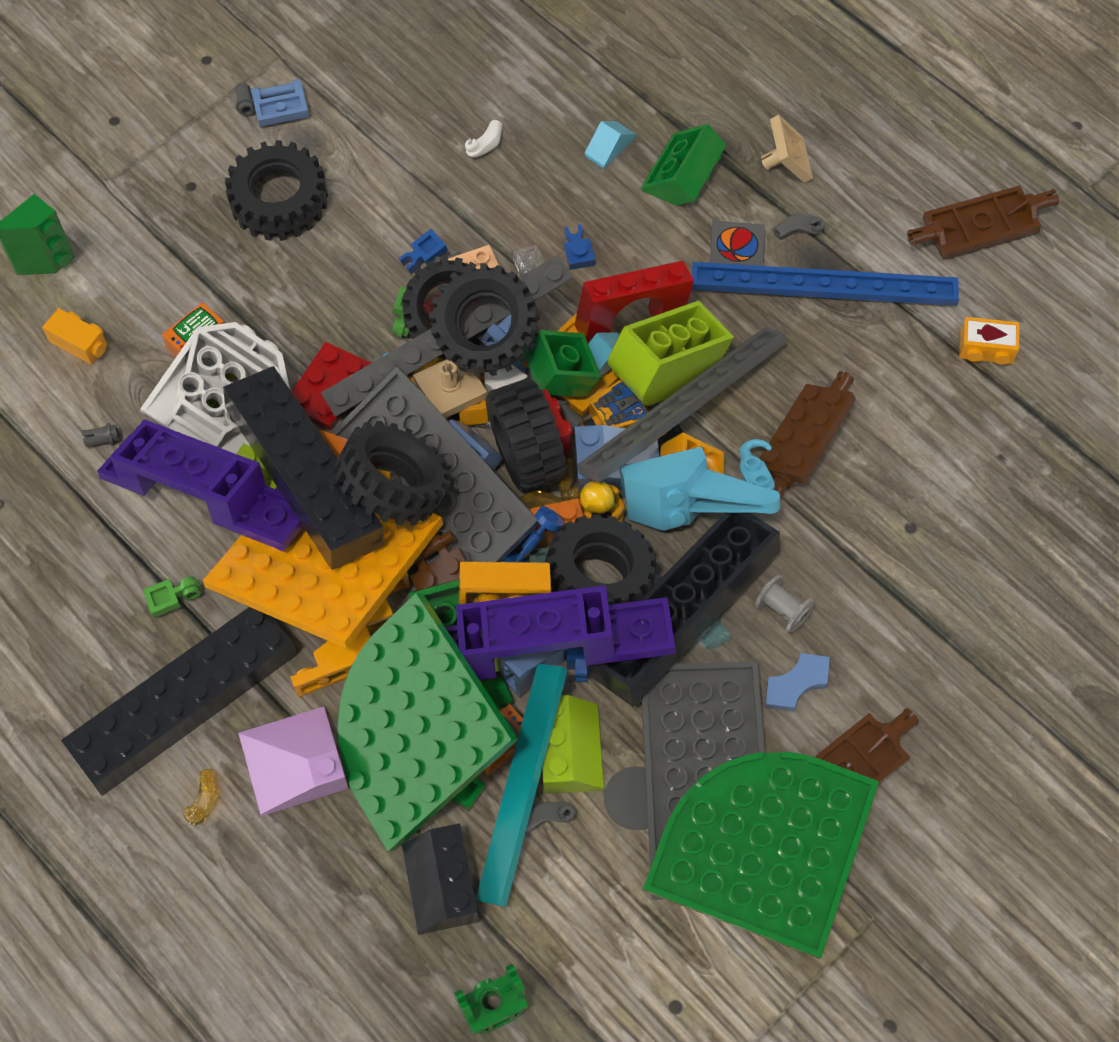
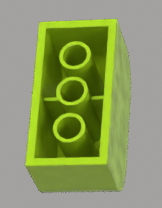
[607,301,734,406]

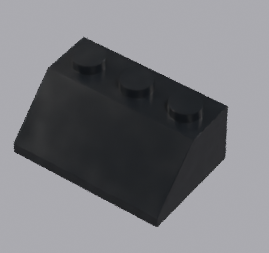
[402,823,479,935]

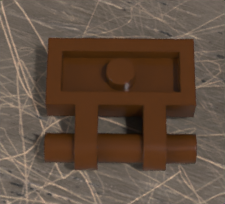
[410,530,468,590]

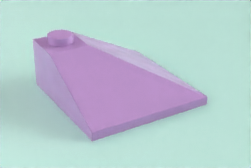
[238,706,349,816]

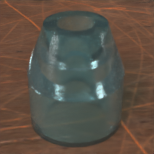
[699,619,732,650]

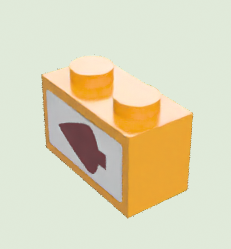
[959,317,1020,365]

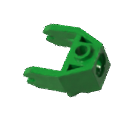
[454,964,529,1035]

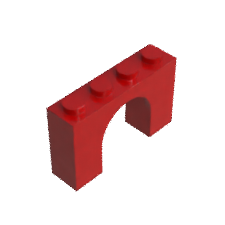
[574,260,694,344]

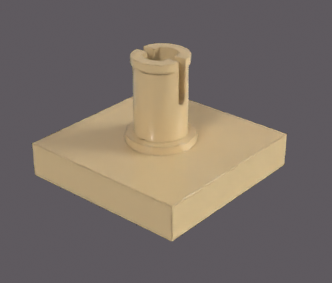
[761,115,813,183]
[413,359,488,418]

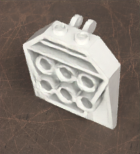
[140,322,290,454]

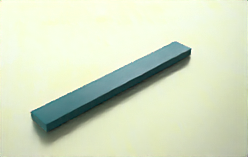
[475,664,567,908]

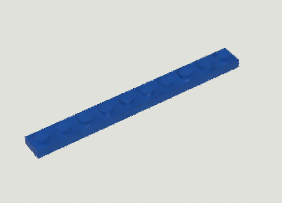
[692,262,959,306]

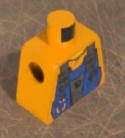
[580,379,648,428]

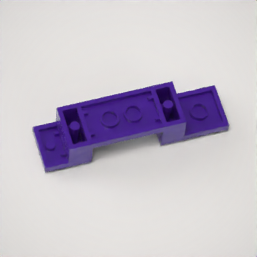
[97,419,303,551]
[445,585,676,680]

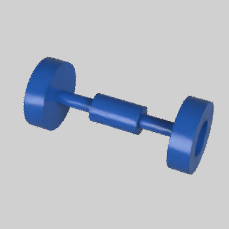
[502,506,564,563]

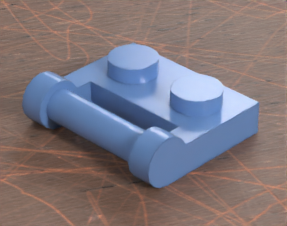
[251,78,309,127]

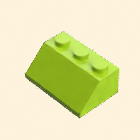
[542,695,604,794]

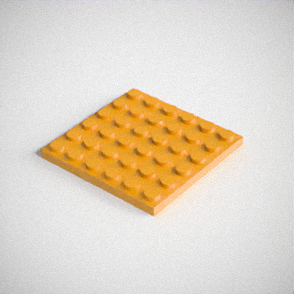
[203,513,443,649]

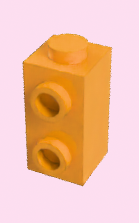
[42,308,107,365]

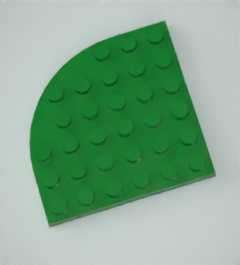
[338,593,518,851]
[642,752,879,959]

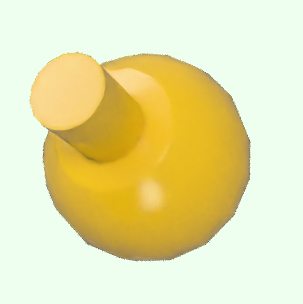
[580,481,618,514]

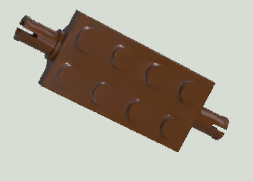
[907,185,1059,259]
[759,371,856,498]
[815,708,919,785]

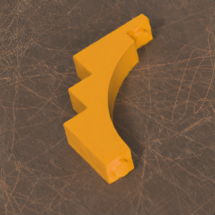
[290,572,410,698]

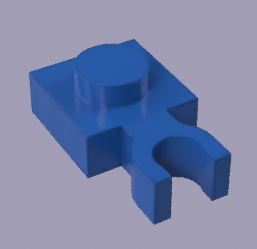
[564,224,595,270]
[399,229,448,274]

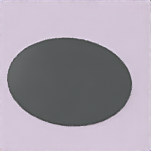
[604,767,648,830]

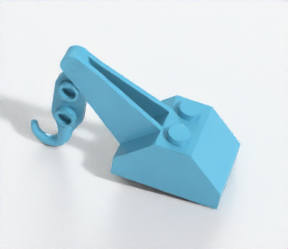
[619,439,780,531]

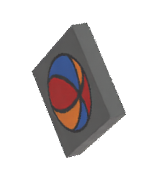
[709,221,765,266]

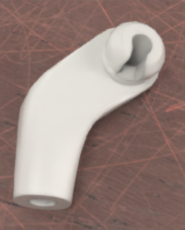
[465,120,502,158]

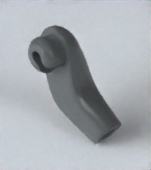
[773,214,825,239]
[525,802,575,835]

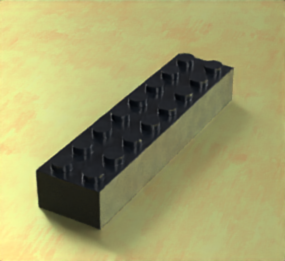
[223,366,384,570]
[586,512,780,707]
[61,607,297,796]

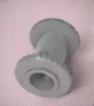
[755,575,814,633]

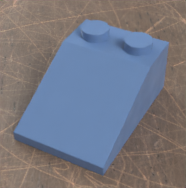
[574,425,659,491]

